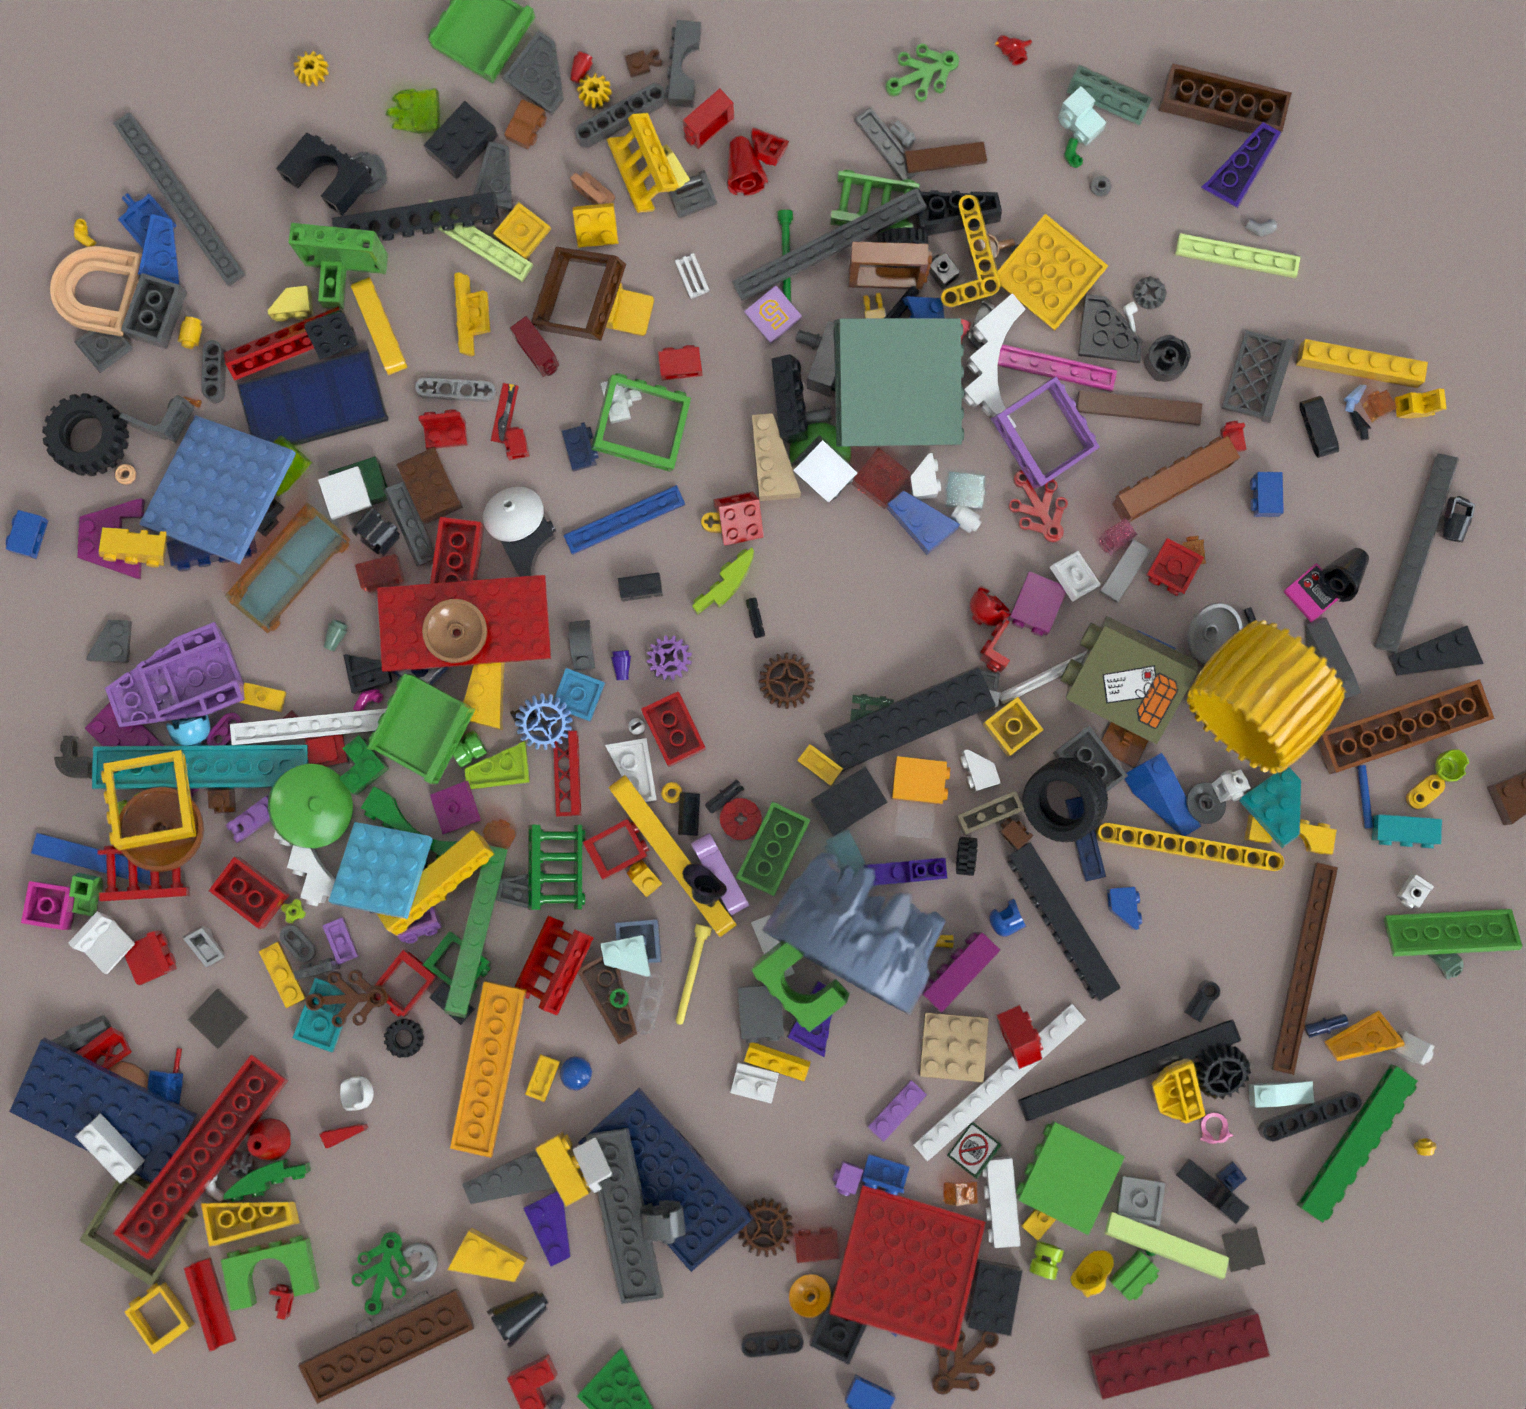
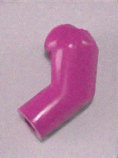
[353,689,383,711]

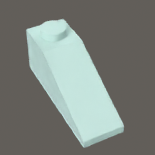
[1248,1081,1314,1108]

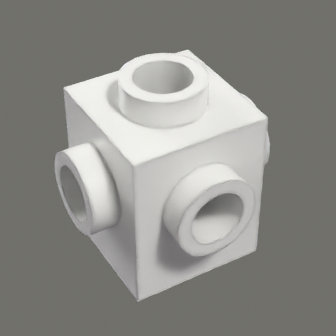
[1212,770,1250,802]

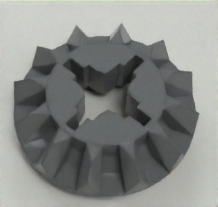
[1133,276,1167,309]

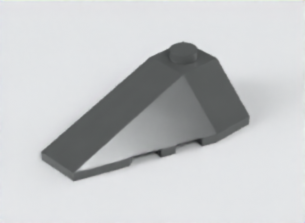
[1306,617,1361,699]

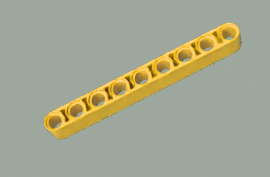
[608,775,737,938]
[1095,823,1284,871]

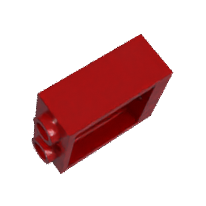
[683,88,734,149]
[583,819,649,880]
[374,949,438,1017]

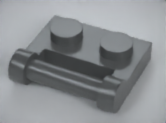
[669,170,717,218]

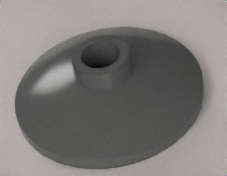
[1186,782,1226,824]

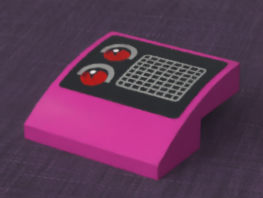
[1283,563,1338,622]

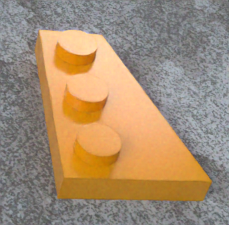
[1325,1011,1405,1061]

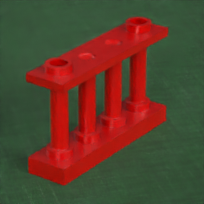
[97,845,190,902]
[514,915,594,1016]

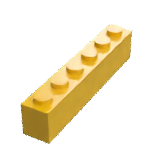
[1296,339,1428,388]
[376,830,494,935]

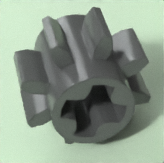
[227,1150,255,1178]

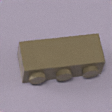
[955,791,1024,835]

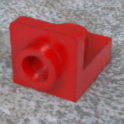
[1220,421,1247,452]
[269,1284,294,1320]

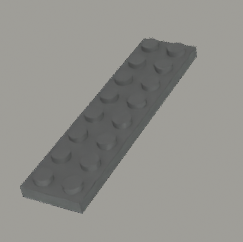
[586,1128,664,1304]

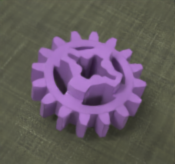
[647,635,692,681]

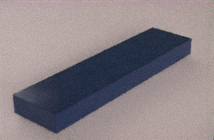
[1065,796,1106,882]

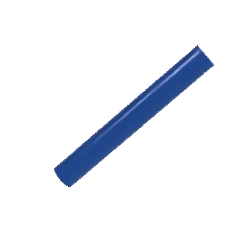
[1357,765,1373,828]

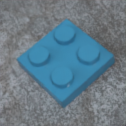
[553,668,605,722]

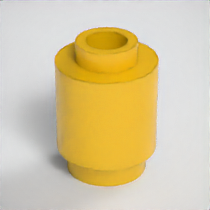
[178,317,203,349]

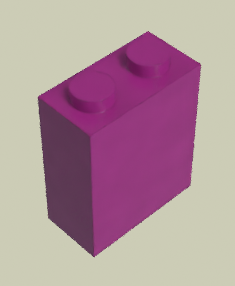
[1008,571,1066,637]

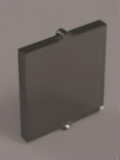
[1221,1226,1266,1272]

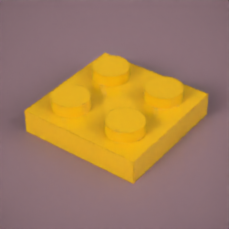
[493,202,551,260]
[573,203,618,248]

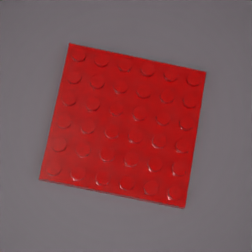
[829,1185,986,1351]

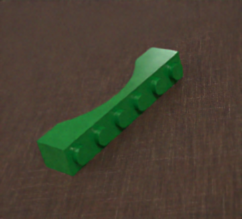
[361,786,458,859]

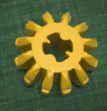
[294,51,329,87]
[577,73,612,109]

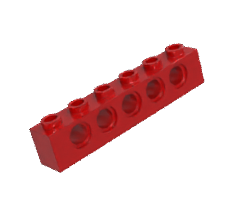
[224,306,340,381]

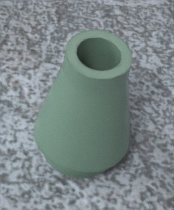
[323,619,348,651]

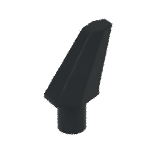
[1350,411,1371,441]

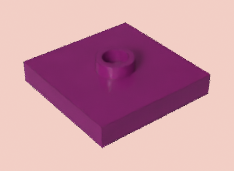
[430,781,481,834]

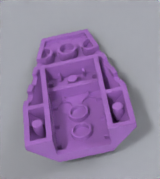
[105,622,245,727]

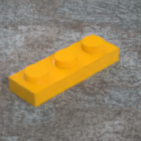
[258,942,307,1008]
[744,1042,811,1081]

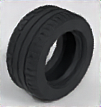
[1022,758,1108,843]

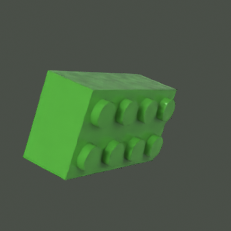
[736,801,810,896]

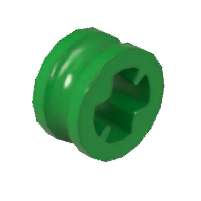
[610,988,629,1008]

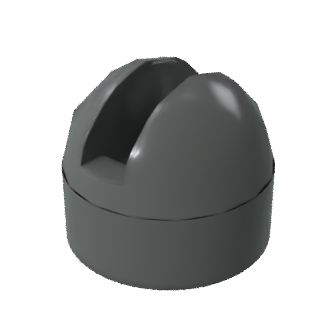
[547,1394,565,1409]

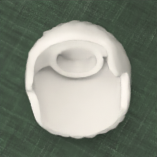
[340,1076,374,1111]

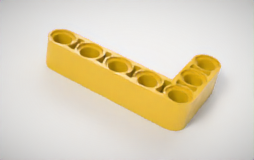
[941,195,1001,307]

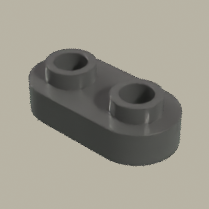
[280,925,316,962]

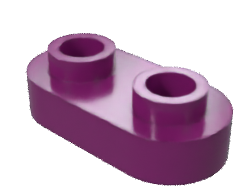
[207,713,244,746]

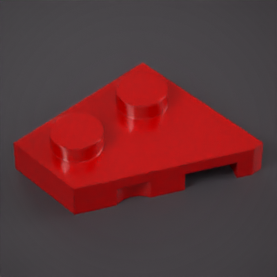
[750,127,789,166]

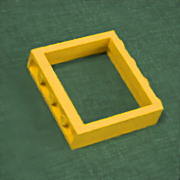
[101,750,196,850]

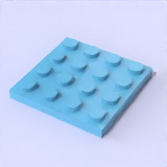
[328,822,433,919]

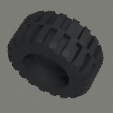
[42,393,129,476]

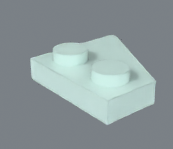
[601,935,651,977]

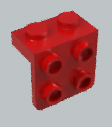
[980,619,1010,673]
[124,930,177,985]

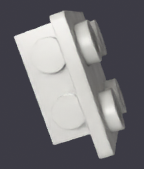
[68,911,135,974]

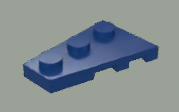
[138,213,180,285]

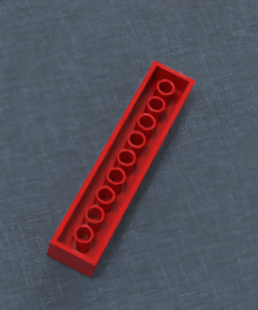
[113,1054,289,1260]

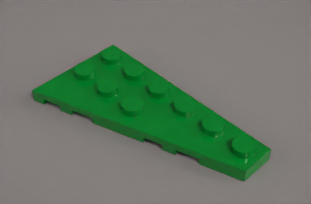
[577,1347,654,1409]

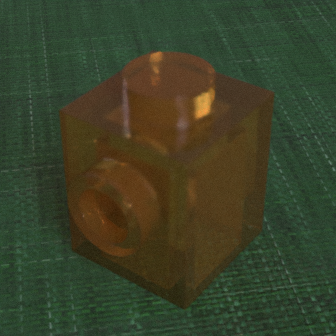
[1362,390,1397,422]
[483,818,518,850]

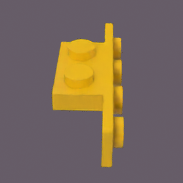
[454,272,490,356]

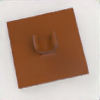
[1101,722,1149,768]

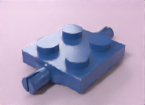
[118,194,177,248]

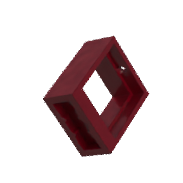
[510,316,560,377]

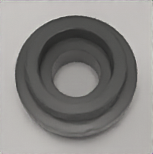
[1091,176,1111,197]

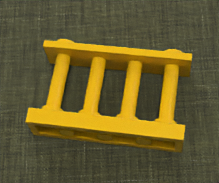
[607,113,679,213]

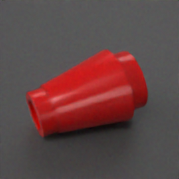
[570,51,593,84]

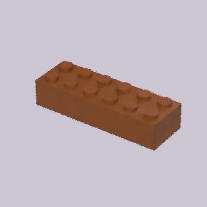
[1112,436,1240,525]

